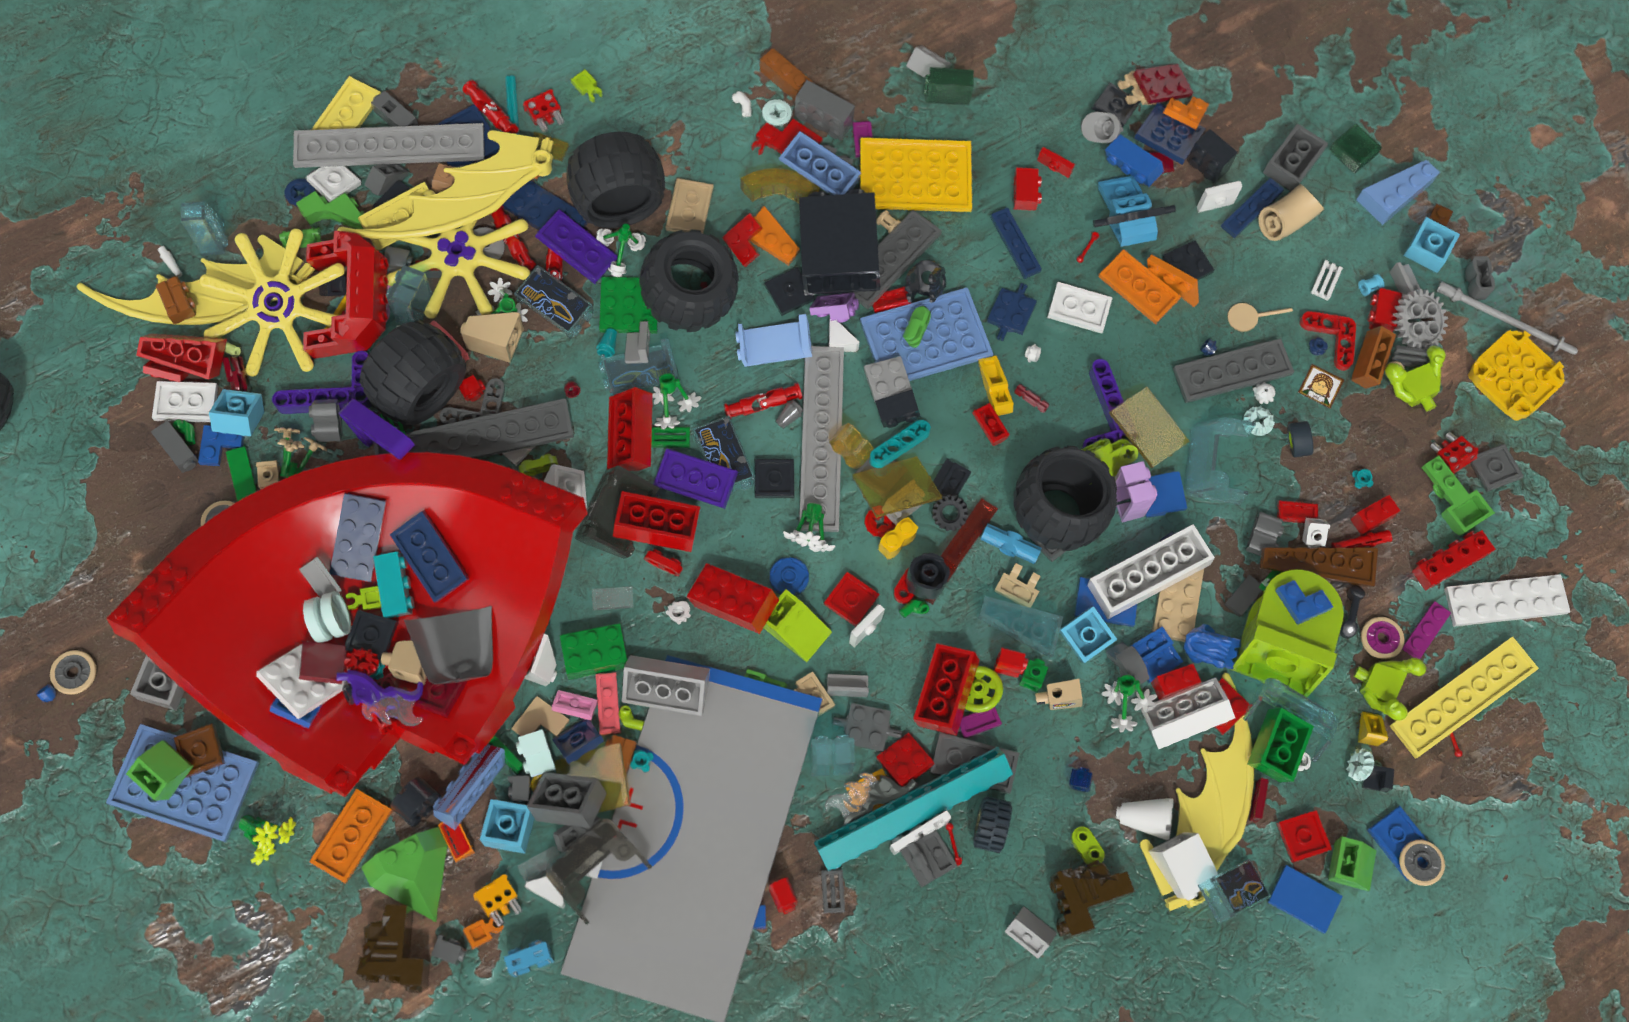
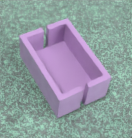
[1115,461,1157,522]

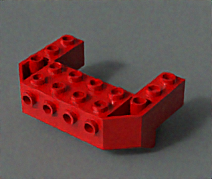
[303,231,389,359]

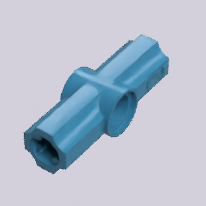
[980,524,1042,564]

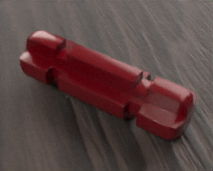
[1014,384,1049,413]

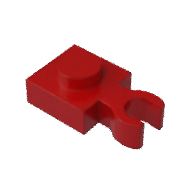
[752,122,781,155]

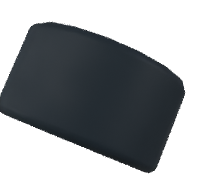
[1288,421,1314,458]

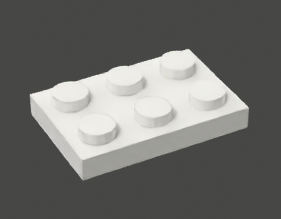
[1047,282,1113,333]
[152,381,218,422]

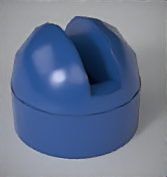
[36,684,56,702]

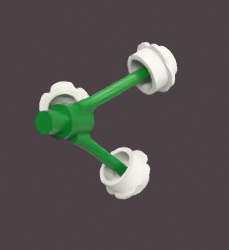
[596,224,646,277]

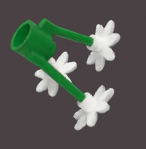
[476,278,528,322]
[652,373,701,429]
[783,503,835,552]
[1102,675,1157,732]

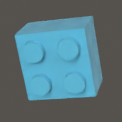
[1404,217,1460,273]
[209,389,264,436]
[1058,606,1117,663]
[480,799,534,854]

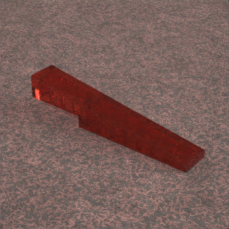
[924,499,998,605]

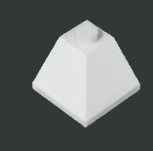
[544,464,587,508]
[524,634,557,686]

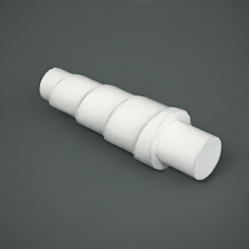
[158,246,182,278]

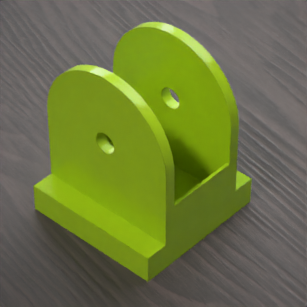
[1230,570,1344,698]

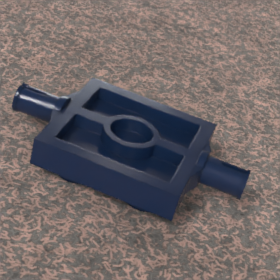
[987,283,1037,341]

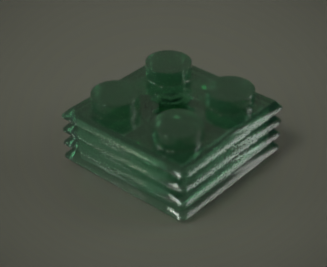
[1329,124,1382,173]

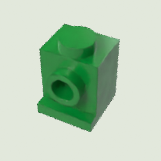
[1019,658,1048,693]

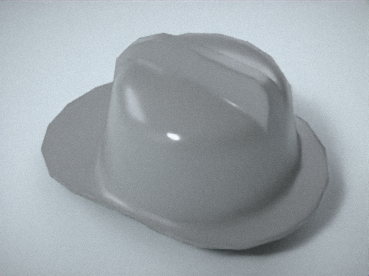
[1081,112,1124,143]

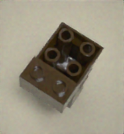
[1049,860,1135,941]
[356,904,430,993]

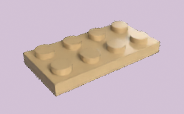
[1152,569,1204,642]

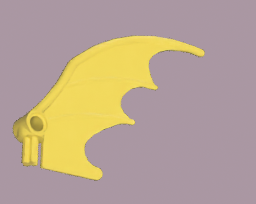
[337,131,554,239]
[77,235,315,325]
[1140,673,1254,911]

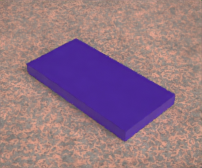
[535,209,618,284]
[653,448,738,509]

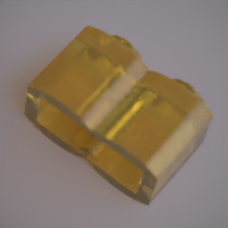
[829,423,874,469]

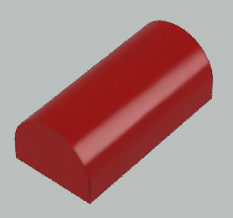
[972,403,1010,446]

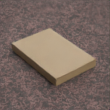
[666,178,714,234]

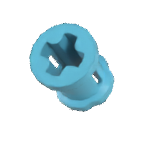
[1358,274,1384,296]

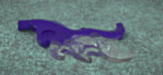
[336,670,423,726]

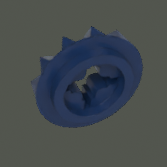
[284,179,315,208]

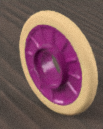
[1361,617,1404,659]

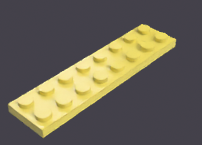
[1390,637,1539,759]

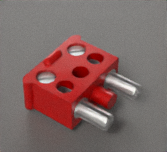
[523,90,564,133]
[1430,432,1478,474]

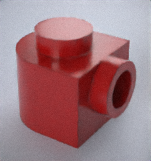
[459,375,486,402]

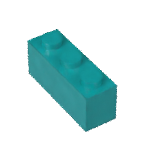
[373,552,414,619]

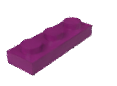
[1403,601,1451,659]

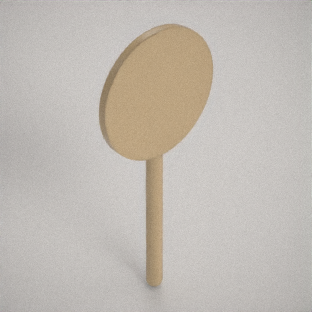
[1228,303,1293,332]

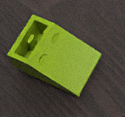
[763,589,832,663]

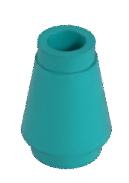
[596,329,617,358]

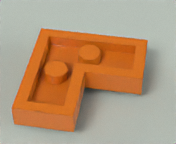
[1163,96,1209,129]

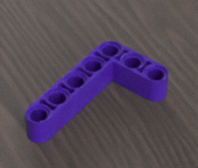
[272,351,372,414]
[1080,359,1137,450]
[338,399,415,460]

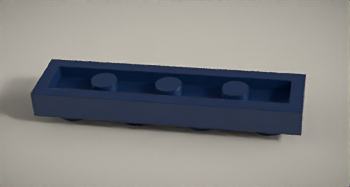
[1221,178,1284,239]
[990,207,1042,279]

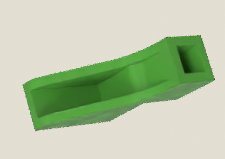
[296,191,365,229]

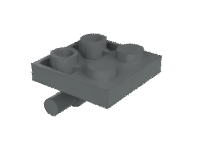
[900,830,957,888]

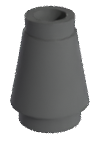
[775,400,803,429]

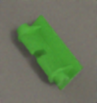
[279,227,321,248]

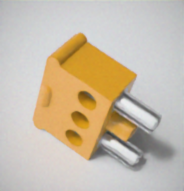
[474,875,522,926]

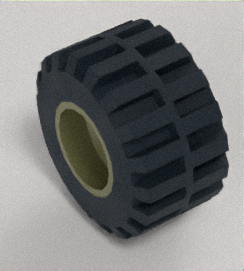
[973,796,1012,853]

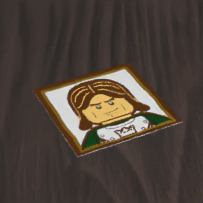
[1298,364,1344,409]

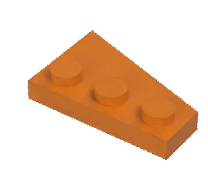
[749,206,800,266]
[1147,255,1199,307]

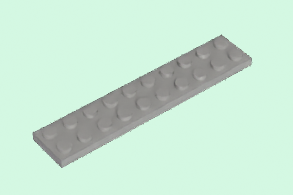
[293,123,484,168]
[799,346,844,532]

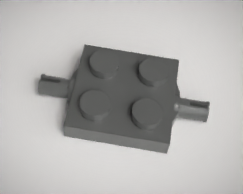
[832,703,902,752]

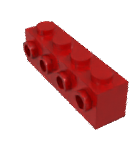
[1412,530,1496,591]

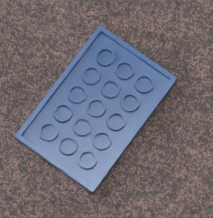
[860,287,993,381]
[106,724,259,842]

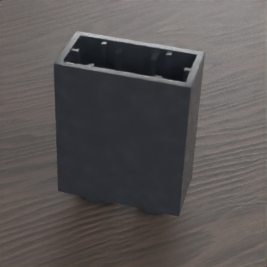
[799,189,880,295]

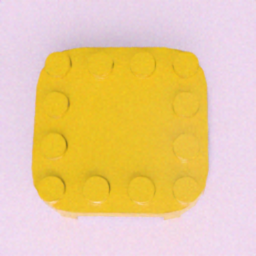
[1468,330,1565,421]

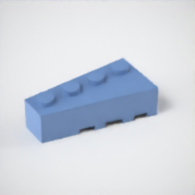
[1356,160,1440,225]

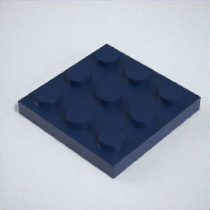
[1134,103,1206,165]
[436,104,500,168]

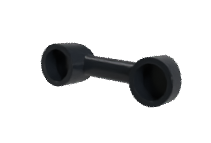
[1340,585,1365,639]

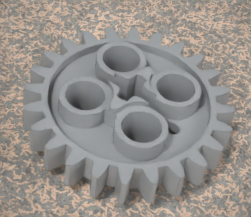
[1393,289,1448,349]

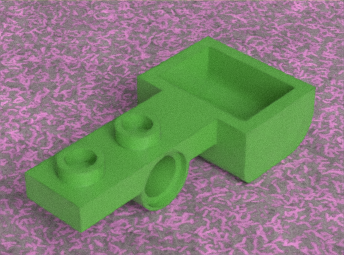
[1421,456,1495,536]

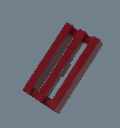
[1249,778,1269,822]

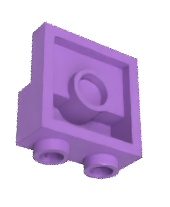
[810,292,859,322]

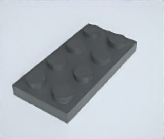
[930,733,1019,794]

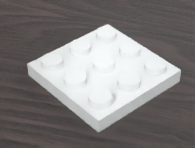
[256,644,348,719]

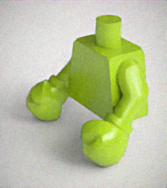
[1385,345,1446,412]
[1353,658,1426,721]

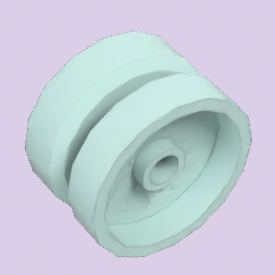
[303,591,351,643]

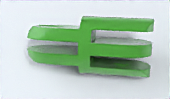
[902,306,931,348]

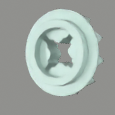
[762,99,792,127]
[1243,406,1275,436]
[1346,748,1374,781]

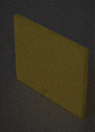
[1109,387,1190,469]
[852,456,942,518]
[555,743,630,814]

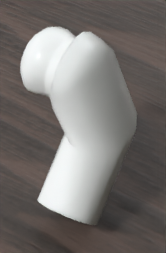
[732,91,751,117]

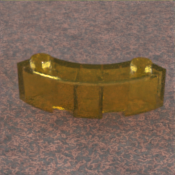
[741,168,820,204]

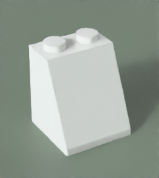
[1149,832,1219,900]

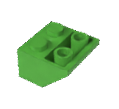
[126,740,193,801]
[1328,836,1376,891]

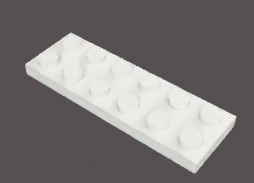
[1444,574,1570,627]

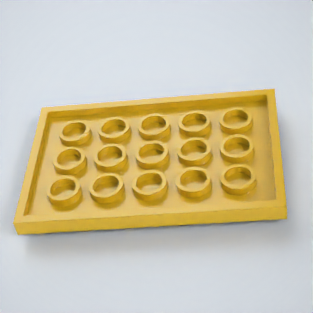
[860,138,972,212]

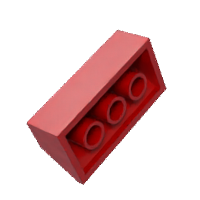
[607,387,653,471]

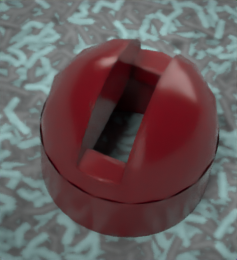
[564,381,581,398]

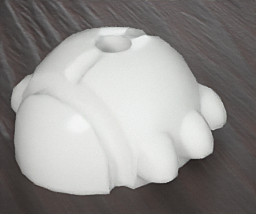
[1252,382,1275,404]
[666,601,691,625]

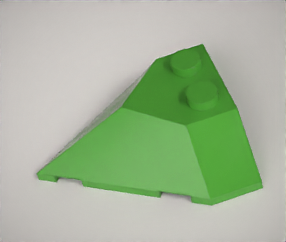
[361,827,448,922]

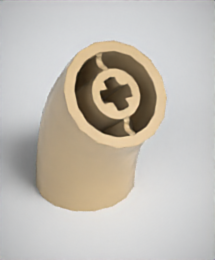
[1259,184,1324,241]

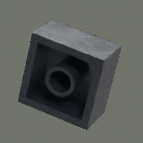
[1187,129,1238,184]

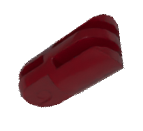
[222,356,247,392]

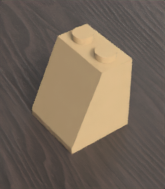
[460,312,524,363]

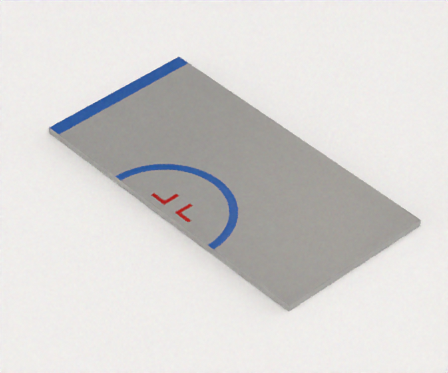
[560,655,823,1022]

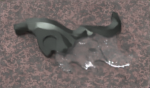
[825,772,918,826]

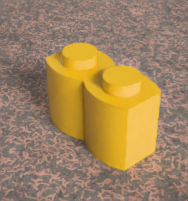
[878,517,918,559]

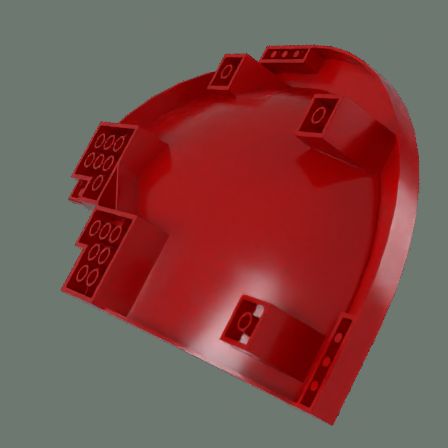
[106,452,587,797]

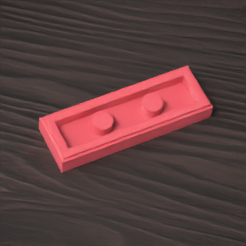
[596,672,621,735]

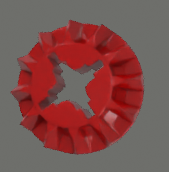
[864,507,896,538]
[344,647,379,676]

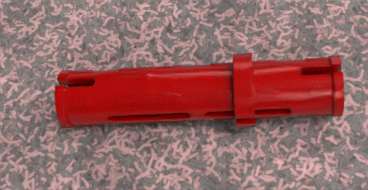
[1331,530,1392,548]

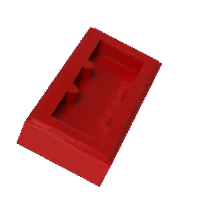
[1037,147,1075,178]
[873,287,911,314]
[1277,500,1318,523]

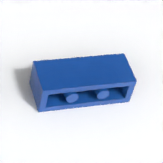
[1105,135,1164,187]

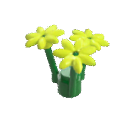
[239,814,296,865]

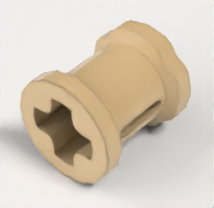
[876,210,901,234]

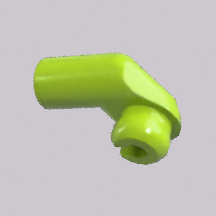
[619,705,645,731]

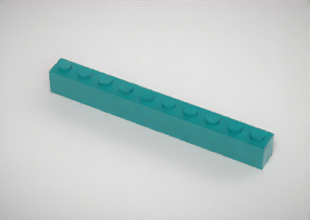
[814,747,1013,871]

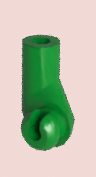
[173,419,196,445]

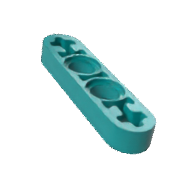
[869,420,931,468]

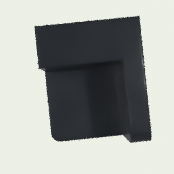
[319,276,346,296]
[1362,765,1394,792]

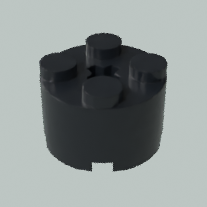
[906,553,950,599]
[391,777,442,828]

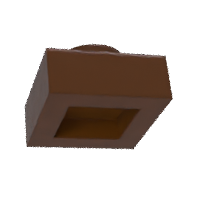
[1429,203,1453,227]

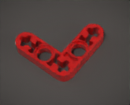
[1299,311,1356,371]

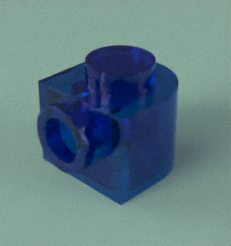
[1069,767,1093,792]

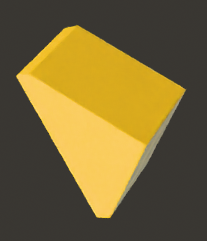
[1358,712,1388,746]

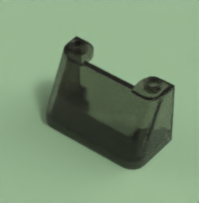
[575,465,659,559]

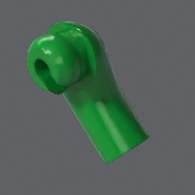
[899,600,930,618]

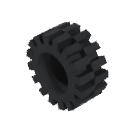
[932,494,968,531]

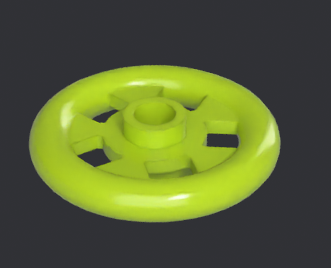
[965,666,1003,713]

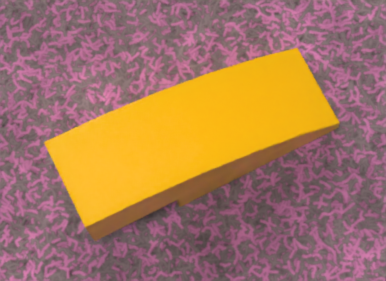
[978,356,1014,416]

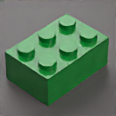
[559,623,627,680]
[1247,708,1314,783]

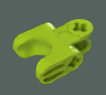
[1081,439,1138,485]

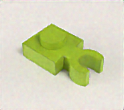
[571,70,602,102]
[346,586,381,610]

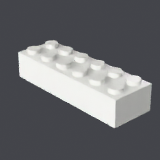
[1087,524,1215,619]

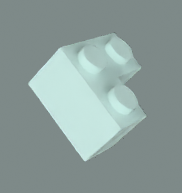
[516,729,556,777]

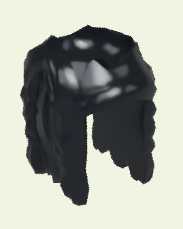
[905,259,946,303]

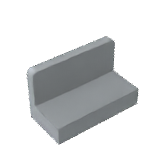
[907,45,952,84]
[1390,262,1420,299]
[625,321,650,364]
[299,557,342,598]
[827,674,869,697]
[1005,907,1057,959]

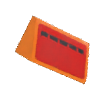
[438,822,475,862]

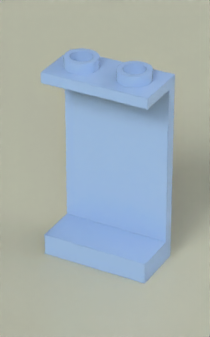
[736,314,812,367]

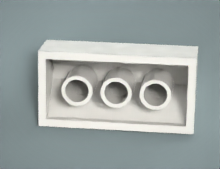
[1141,677,1235,749]

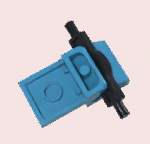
[1093,176,1176,247]

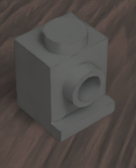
[508,776,531,805]
[431,934,467,965]

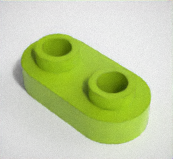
[518,454,559,476]
[1071,827,1105,865]

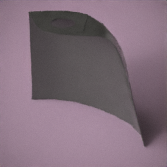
[404,606,493,684]

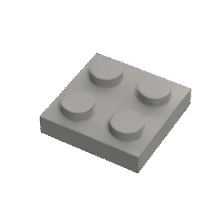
[864,356,912,403]

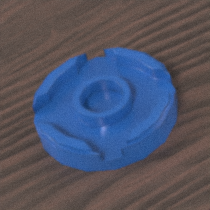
[770,557,809,596]

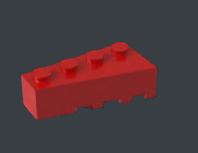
[136,333,227,380]

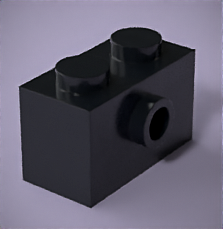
[875,389,920,428]

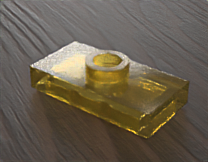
[532,132,569,162]

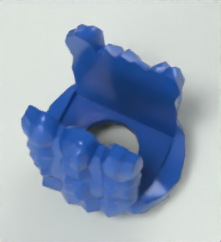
[1184,624,1241,669]

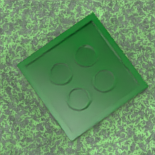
[599,277,658,334]

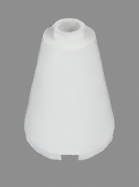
[1116,798,1173,840]

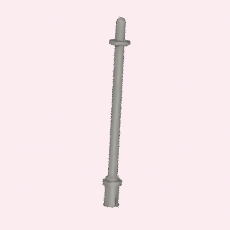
[1436,281,1578,355]

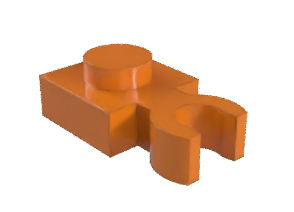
[463,916,504,950]

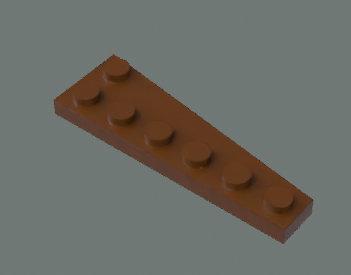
[1260,548,1378,587]

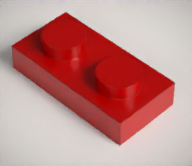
[143,360,189,382]

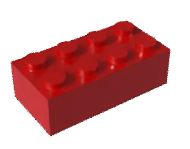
[613,491,700,552]
[686,563,779,634]
[913,644,980,736]

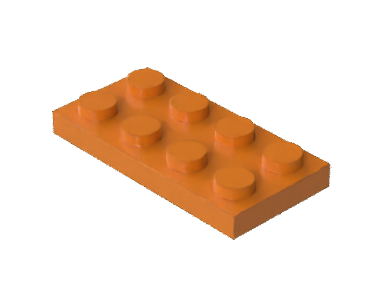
[1099,249,1181,324]
[309,789,393,884]

